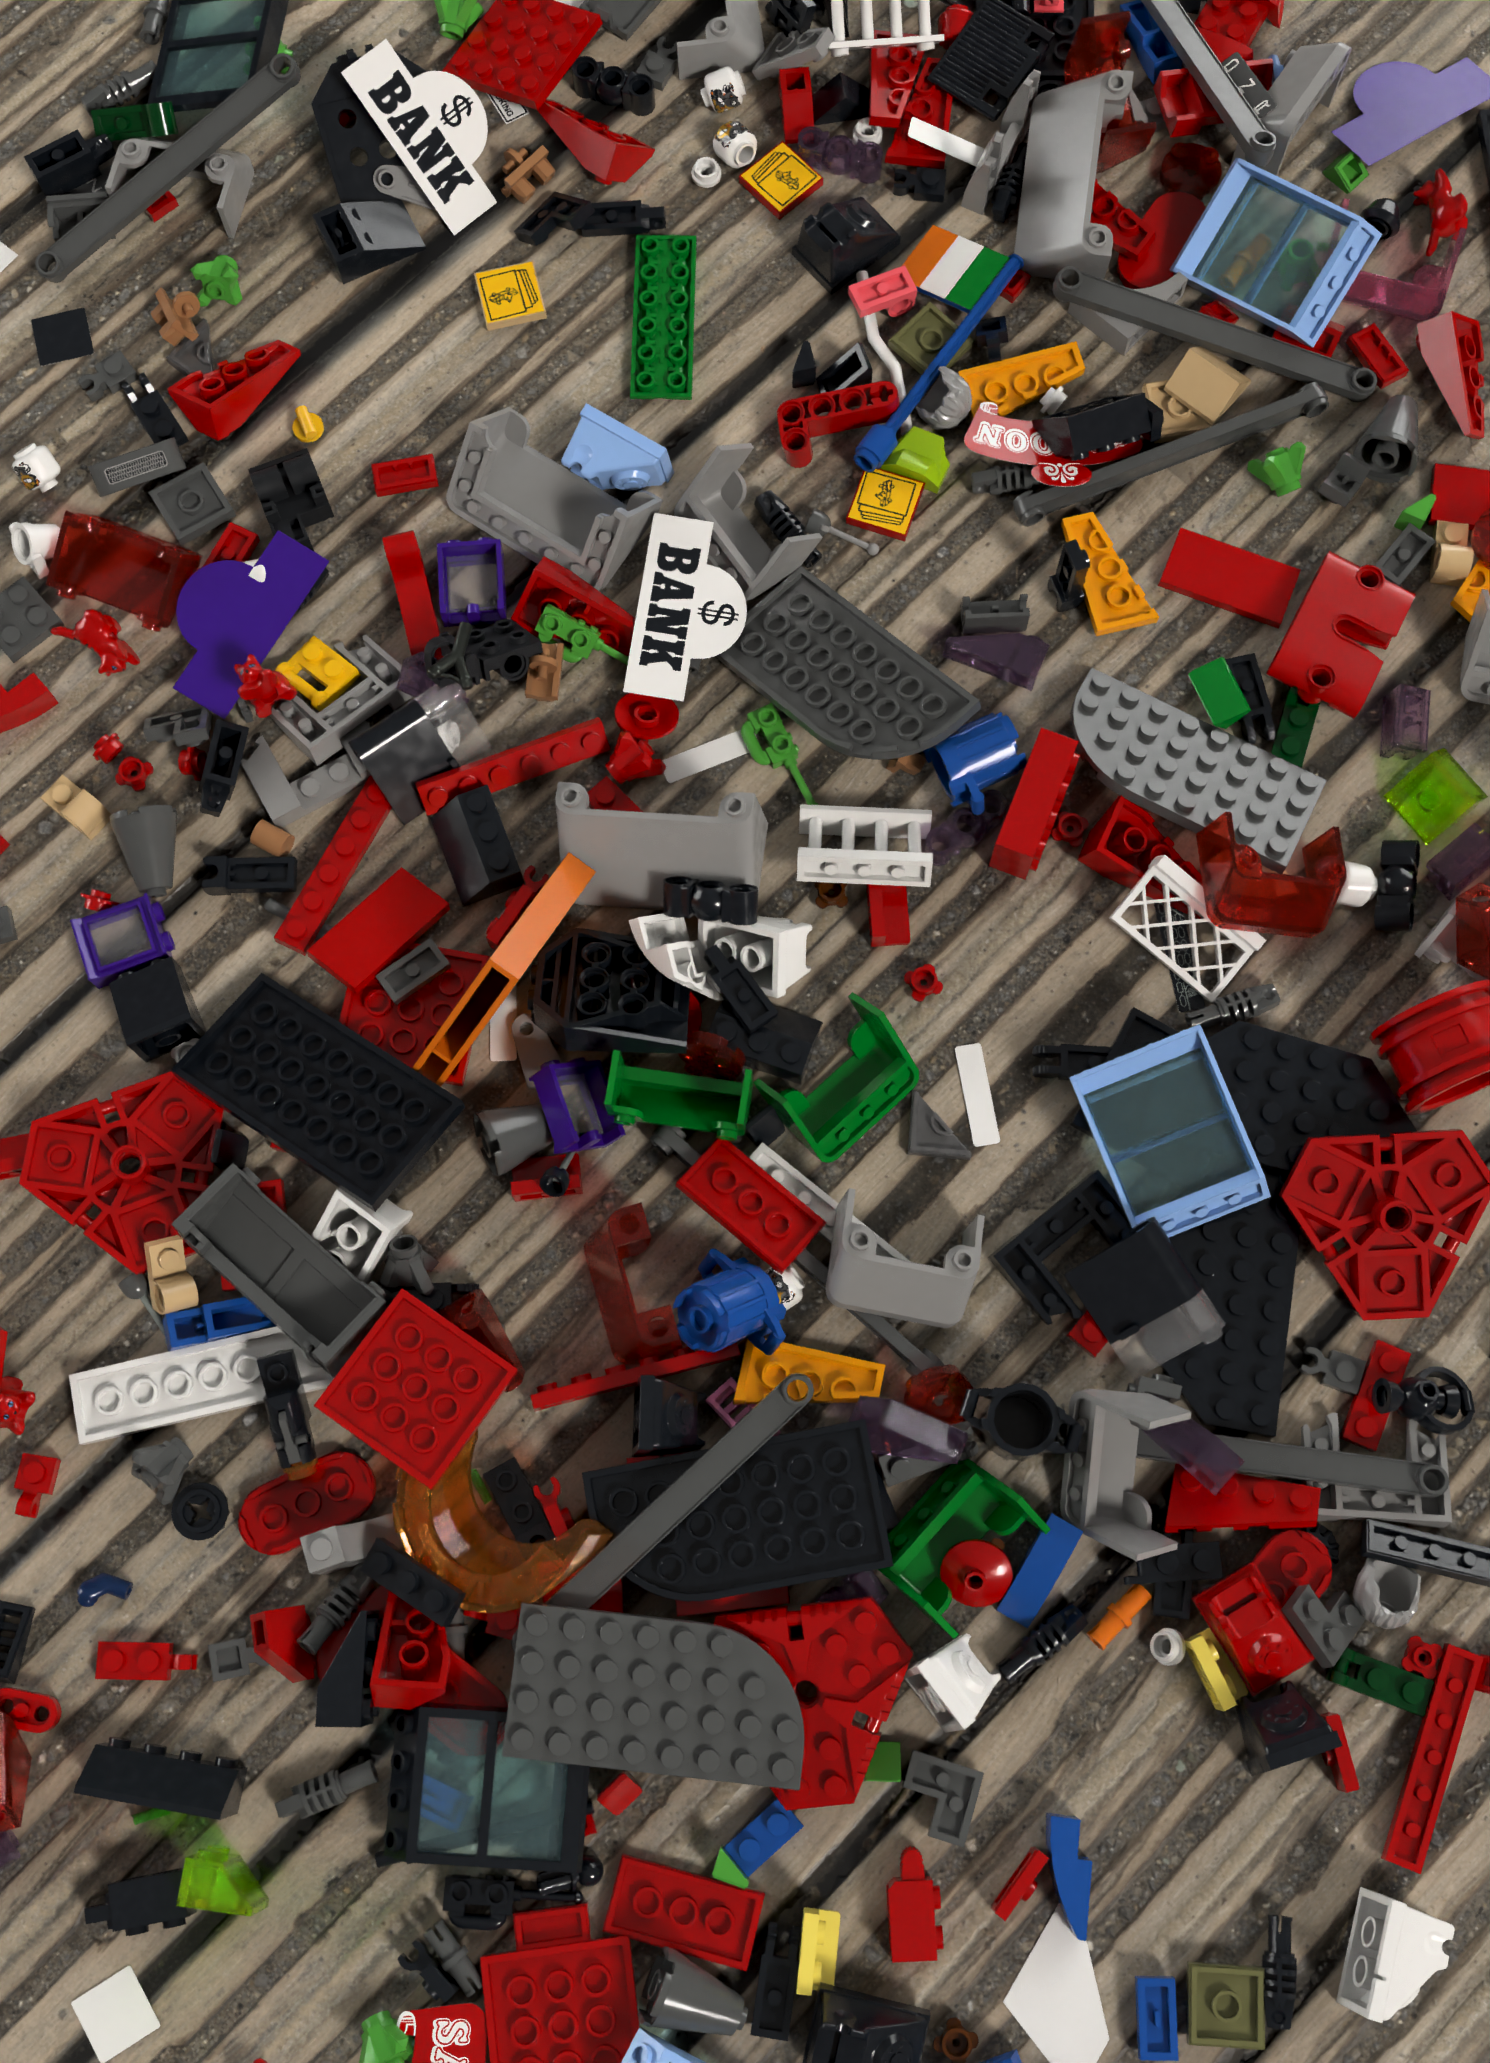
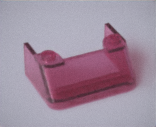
[1320,198,1467,322]

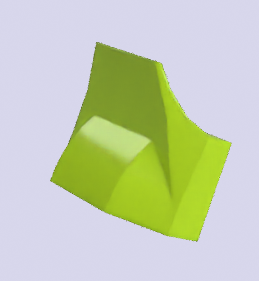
[880,426,950,494]

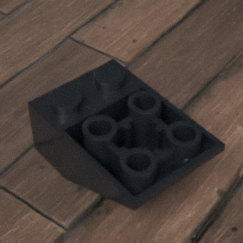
[312,200,426,284]
[315,1610,383,1727]

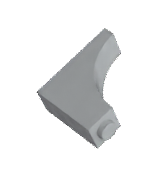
[1068,272,1188,356]
[300,1505,429,1575]

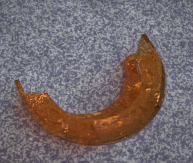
[392,1429,613,1613]

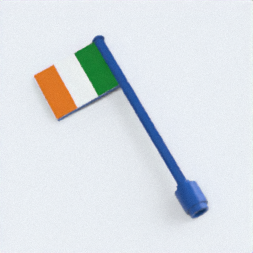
[853,225,1024,473]

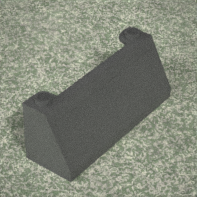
[172,1163,388,1378]

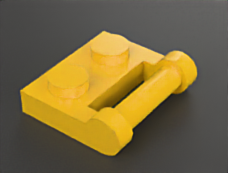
[275,635,361,712]

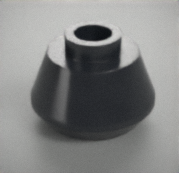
[1360,198,1400,240]

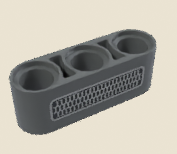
[88,437,187,497]

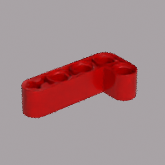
[777,381,900,468]
[382,530,444,665]

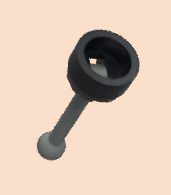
[540,1151,576,1197]

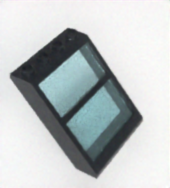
[147,0,289,112]
[384,1702,590,1873]

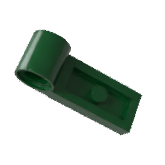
[90,101,178,141]

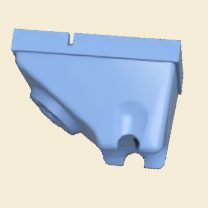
[561,403,674,491]

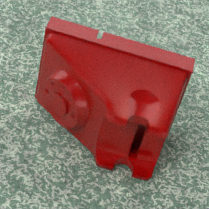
[1191,1560,1315,1697]

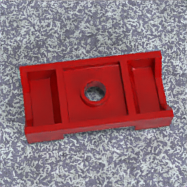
[1153,58,1273,138]

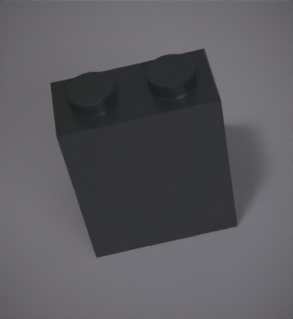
[109,956,207,1062]

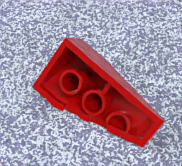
[537,99,655,185]
[511,556,636,656]
[370,1555,451,1710]

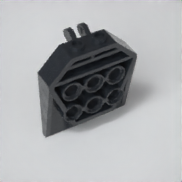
[311,44,427,203]
[528,928,690,1054]

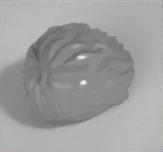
[915,366,972,430]
[1353,1558,1421,1629]

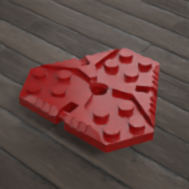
[19,1071,225,1275]
[1279,1129,1490,1321]
[714,1596,914,1811]

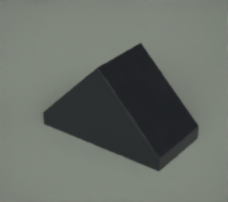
[812,72,869,125]
[816,342,873,393]

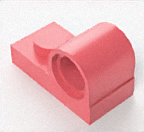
[848,265,917,318]

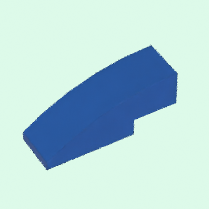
[1120,0,1182,85]
[162,1297,276,1352]
[996,1513,1084,1629]
[1046,1813,1092,1941]

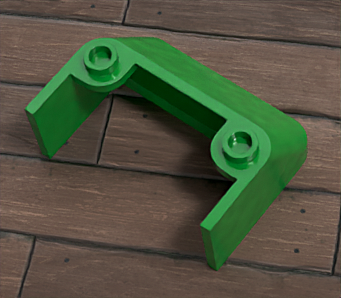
[753,992,919,1163]
[604,1050,753,1141]
[878,1459,1051,1639]

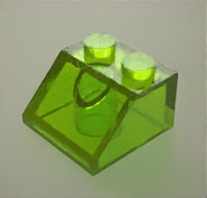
[1383,748,1488,845]
[176,1845,269,1917]

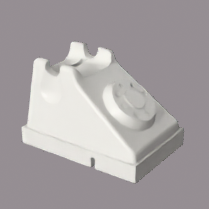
[698,916,812,998]
[311,1188,413,1284]
[904,1634,1001,1733]
[1336,1887,1455,2023]

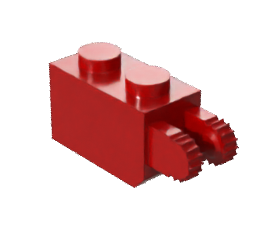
[886,1845,944,1963]

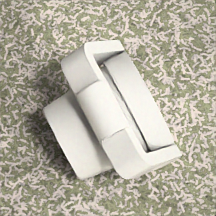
[9,522,65,579]

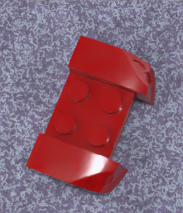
[1194,0,1284,63]

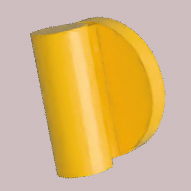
[292,405,324,443]

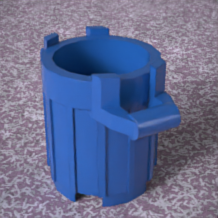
[923,712,1027,815]
[673,1248,786,1355]

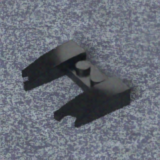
[988,1170,1132,1325]

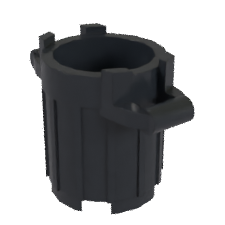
[959,1383,1084,1462]

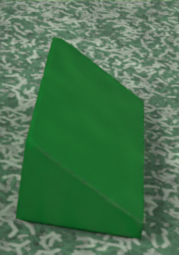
[1188,657,1251,729]

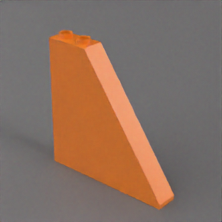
[412,852,596,1087]

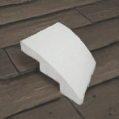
[628,913,724,1001]

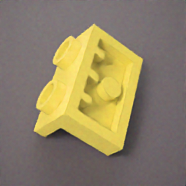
[1185,1628,1248,1711]
[796,1907,841,1996]

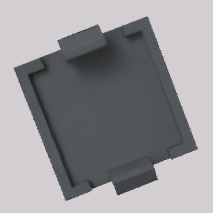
[579,0,662,41]

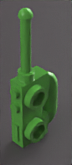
[534,604,629,665]
[741,703,818,805]

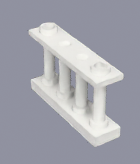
[828,0,944,57]
[797,804,933,887]

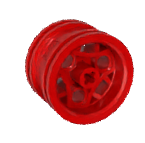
[1369,980,1490,1115]

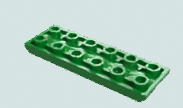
[630,235,697,400]

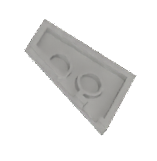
[752,27,835,81]

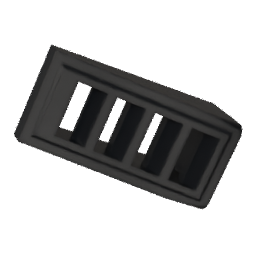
[0,1600,36,1685]

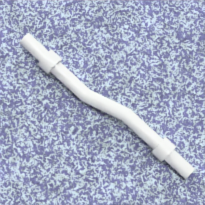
[856,271,913,436]

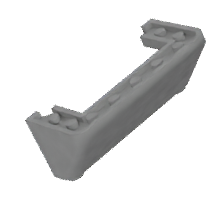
[1014,69,1134,279]
[446,407,663,591]
[555,782,768,910]

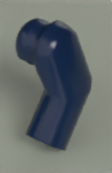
[77,1573,133,1607]

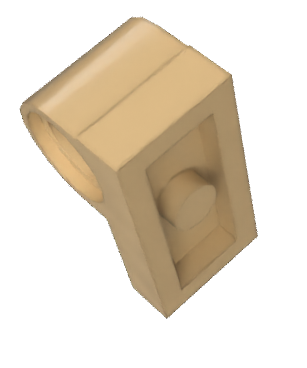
[1429,520,1474,587]
[40,774,111,840]
[144,1235,199,1315]

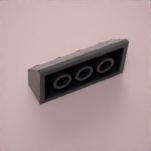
[74,1737,248,1820]

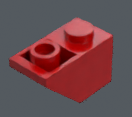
[779,67,815,144]
[250,1604,316,1683]

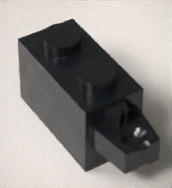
[24,129,116,197]
[198,719,249,817]
[84,1866,197,1936]

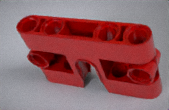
[1266,551,1416,719]

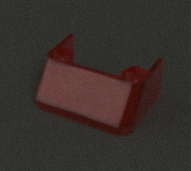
[1064,11,1157,174]
[1196,812,1347,938]

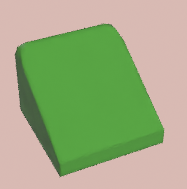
[1322,150,1369,194]
[1394,493,1436,531]
[863,1741,901,1782]
[712,1845,749,1889]

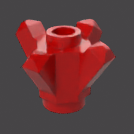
[605,731,666,785]

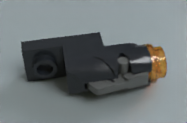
[257,1349,318,1480]

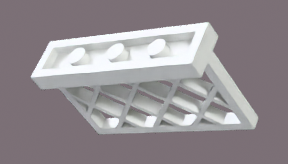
[1109,855,1266,1003]

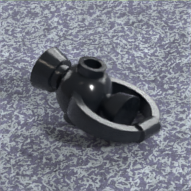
[1372,1366,1475,1435]

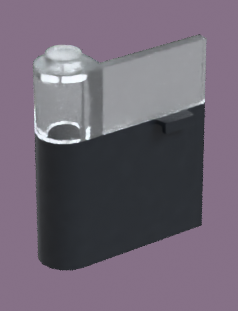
[348,683,496,825]
[1064,1217,1225,1379]

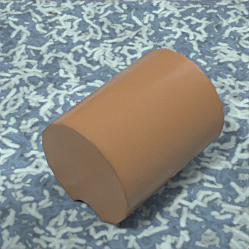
[250,819,295,857]

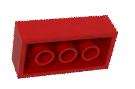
[989,727,1080,880]

